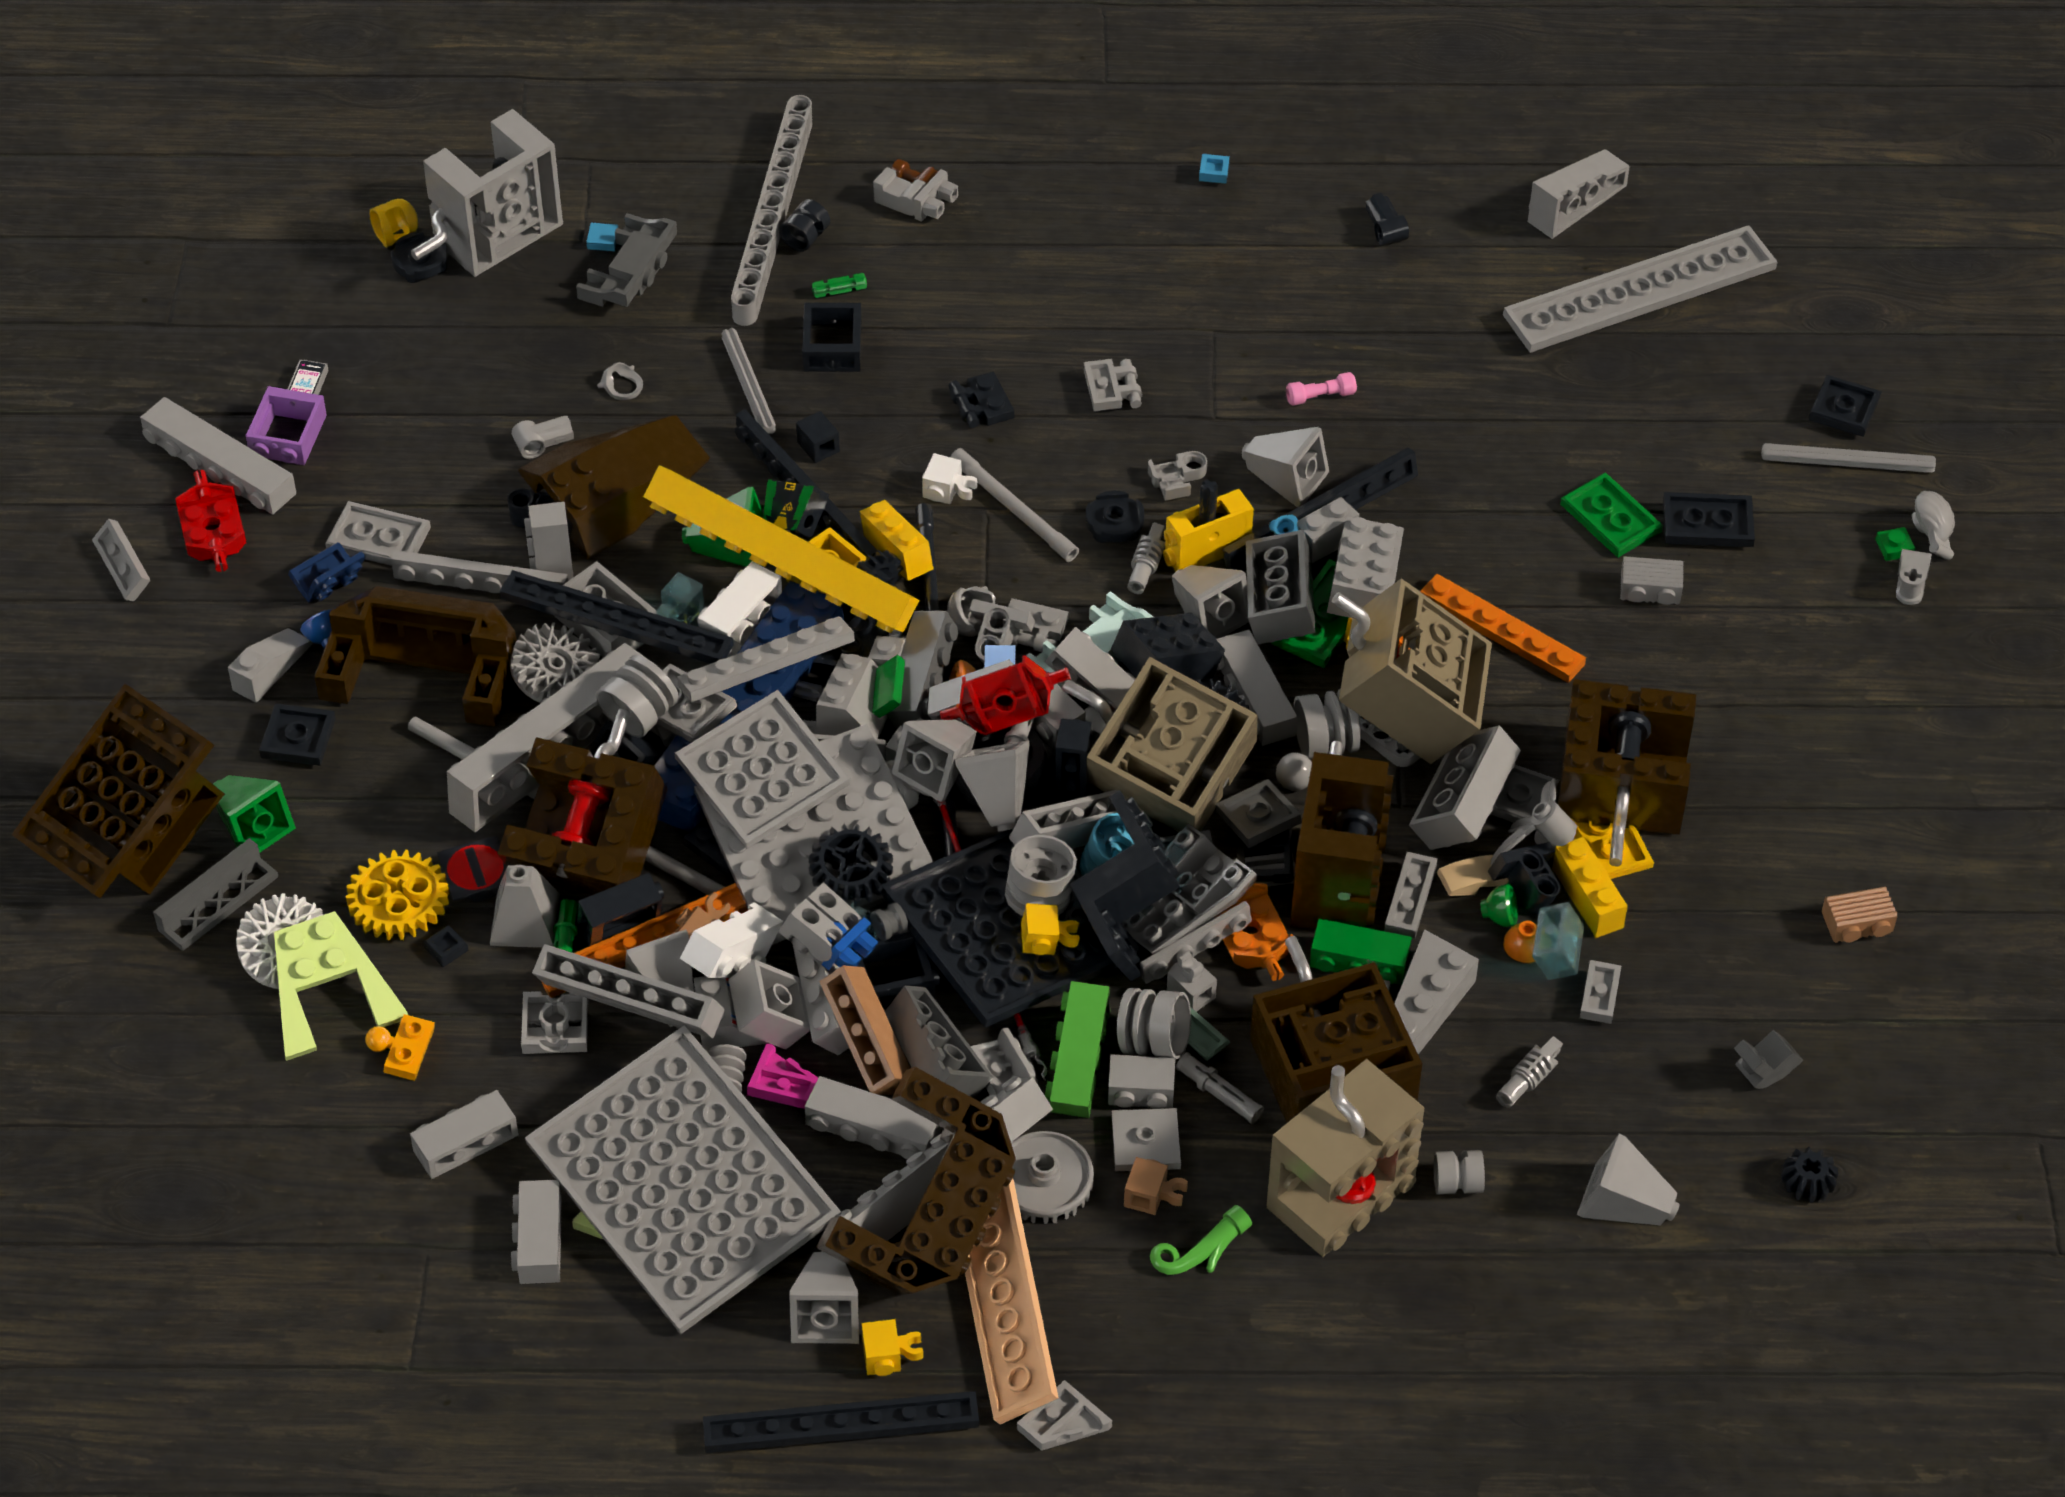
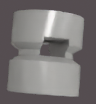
[1433,1150,1485,1195]

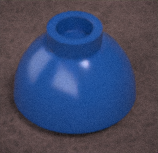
[300,609,332,649]

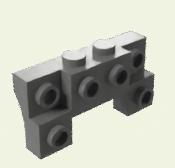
[576,213,677,307]

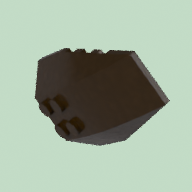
[518,415,710,559]

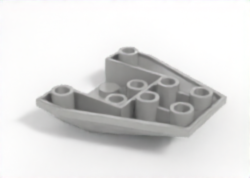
[1122,824,1257,955]

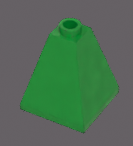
[682,487,764,567]
[213,775,296,853]

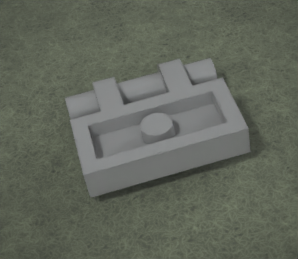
[1084,359,1142,411]
[999,598,1069,652]

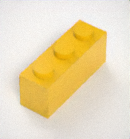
[859,500,933,581]
[1552,836,1628,938]

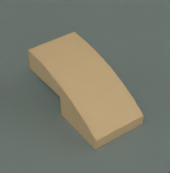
[1437,855,1509,896]

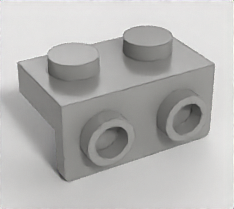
[970,1028,1035,1096]

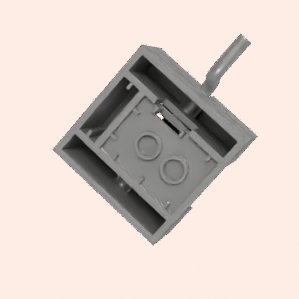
[411,109,563,277]

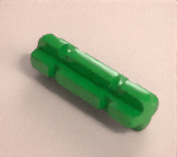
[812,273,867,298]

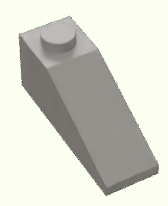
[228,628,312,703]

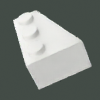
[680,902,784,978]

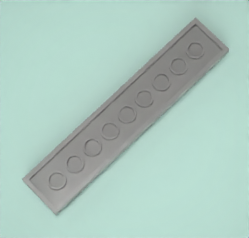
[1503,225,1777,353]

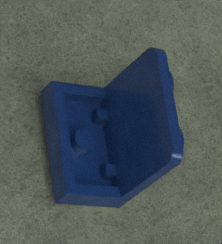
[288,542,366,603]

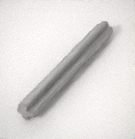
[722,328,776,434]

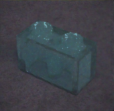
[1532,902,1584,980]

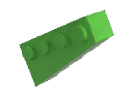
[1045,981,1111,1118]

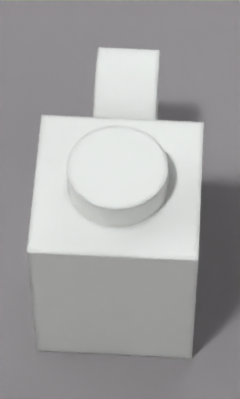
[922,453,977,504]

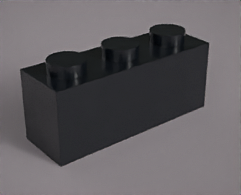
[1055,719,1092,804]

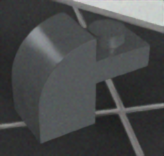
[1734,1030,1803,1089]

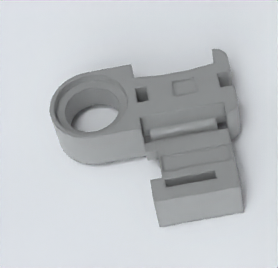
[1148,451,1207,501]

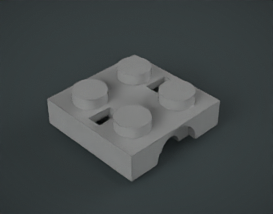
[521,991,588,1054]

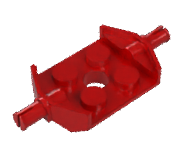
[175,470,246,572]
[940,655,1071,735]

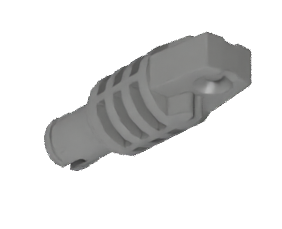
[1127,522,1165,594]
[1496,1036,1563,1108]

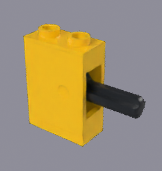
[1163,480,1254,571]

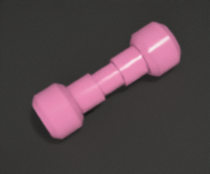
[1286,372,1357,406]

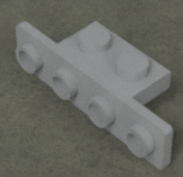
[1139,901,1252,984]

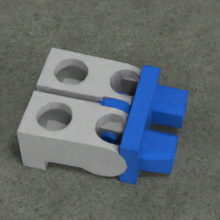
[778,883,878,971]

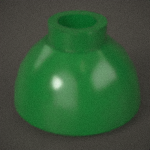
[1480,884,1518,927]

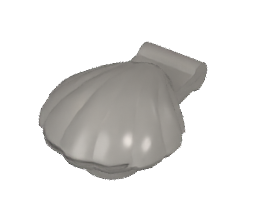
[1912,491,1955,561]

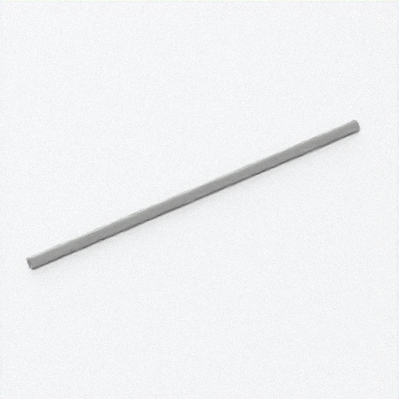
[408,717,795,942]

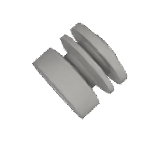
[596,655,679,738]
[1293,689,1360,759]
[1005,835,1077,916]
[1117,988,1191,1059]

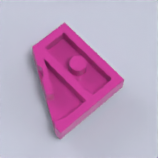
[747,1043,818,1109]

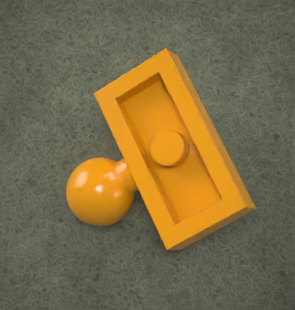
[365,1014,435,1081]

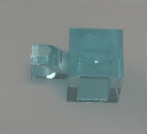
[656,572,704,624]

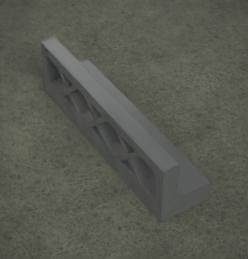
[153,838,278,951]

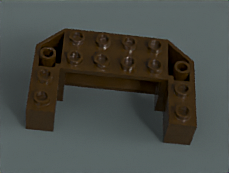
[315,586,516,727]
[816,1067,1016,1295]

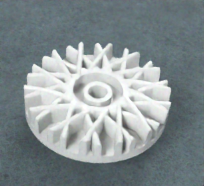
[236,893,323,989]

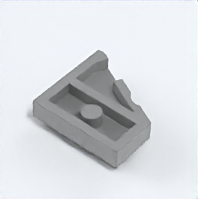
[1017,1380,1112,1451]

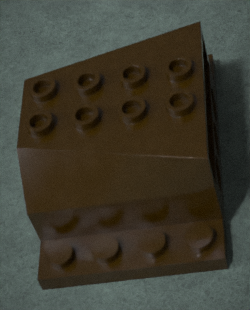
[11,684,225,898]

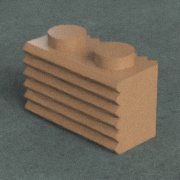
[1822,886,1897,943]

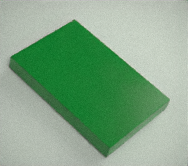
[1560,472,1663,558]

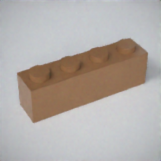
[819,965,910,1095]

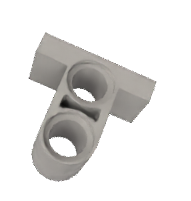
[969,599,1035,665]

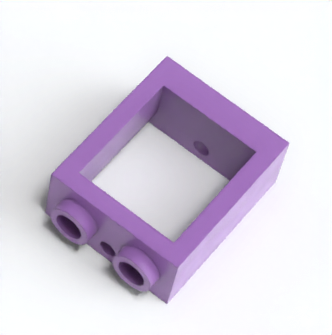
[246,386,327,465]

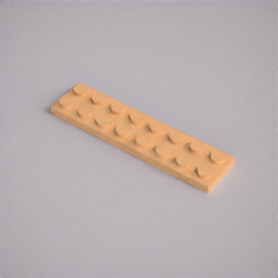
[965,1179,1059,1425]

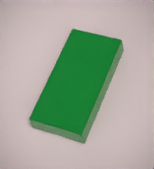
[872,654,905,718]

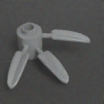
[1491,779,1576,865]

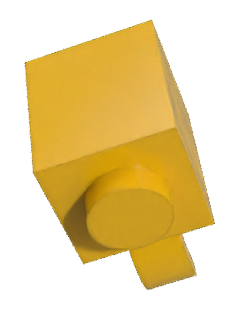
[1021,903,1080,955]
[862,1319,923,1376]

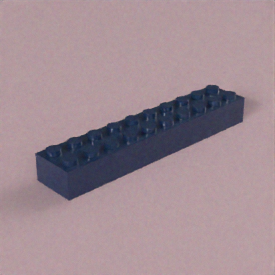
[654,581,844,832]

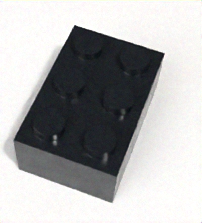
[1111,613,1225,680]

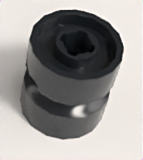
[779,199,831,252]

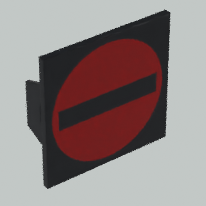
[437,835,507,903]

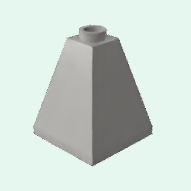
[1242,427,1329,507]
[1172,565,1249,639]
[892,720,977,802]
[955,740,1030,831]
[490,865,560,948]
[625,929,694,1029]
[1577,1134,1680,1226]
[790,1251,859,1344]

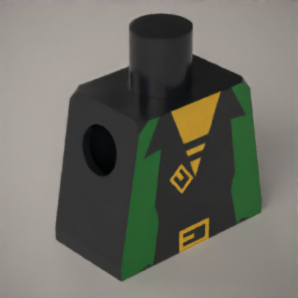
[763,479,829,538]

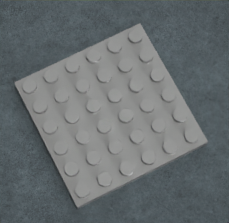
[694,724,933,945]

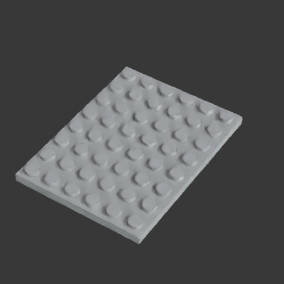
[525,1025,841,1334]

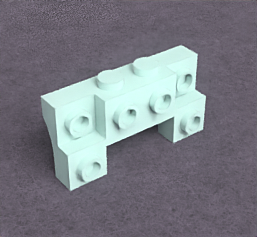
[1026,591,1153,688]

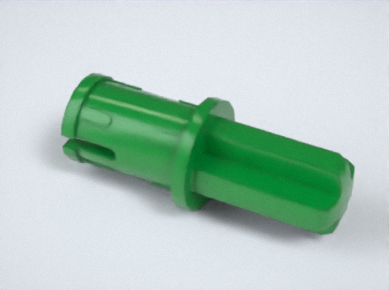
[553,899,578,953]

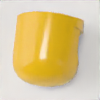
[369,199,418,248]

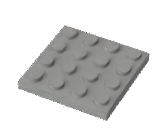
[675,690,850,849]

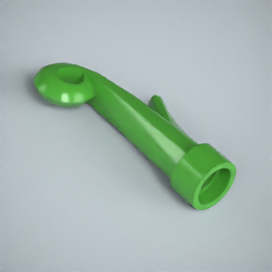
[1150,1205,1252,1275]

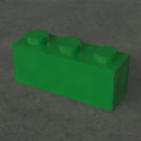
[1310,919,1412,985]

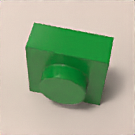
[1875,527,1915,561]

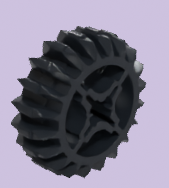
[808,823,893,907]

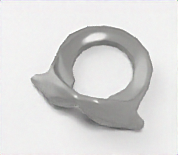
[597,362,643,400]

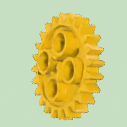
[346,850,449,940]

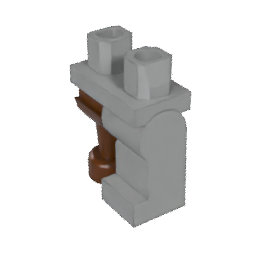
[873,159,958,222]

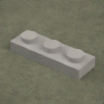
[92,519,151,601]
[1384,852,1437,939]

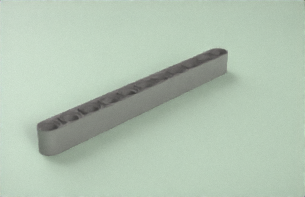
[731,95,812,326]

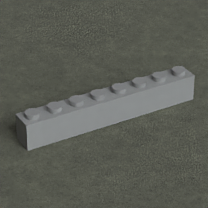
[838,1076,1053,1241]

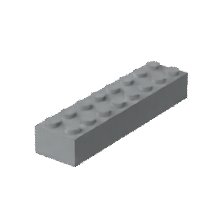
[447,643,649,832]

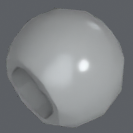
[1276,753,1312,791]

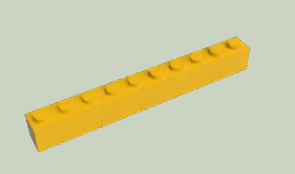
[643,465,919,633]

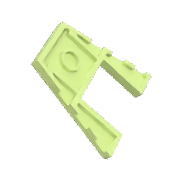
[274,911,408,1061]

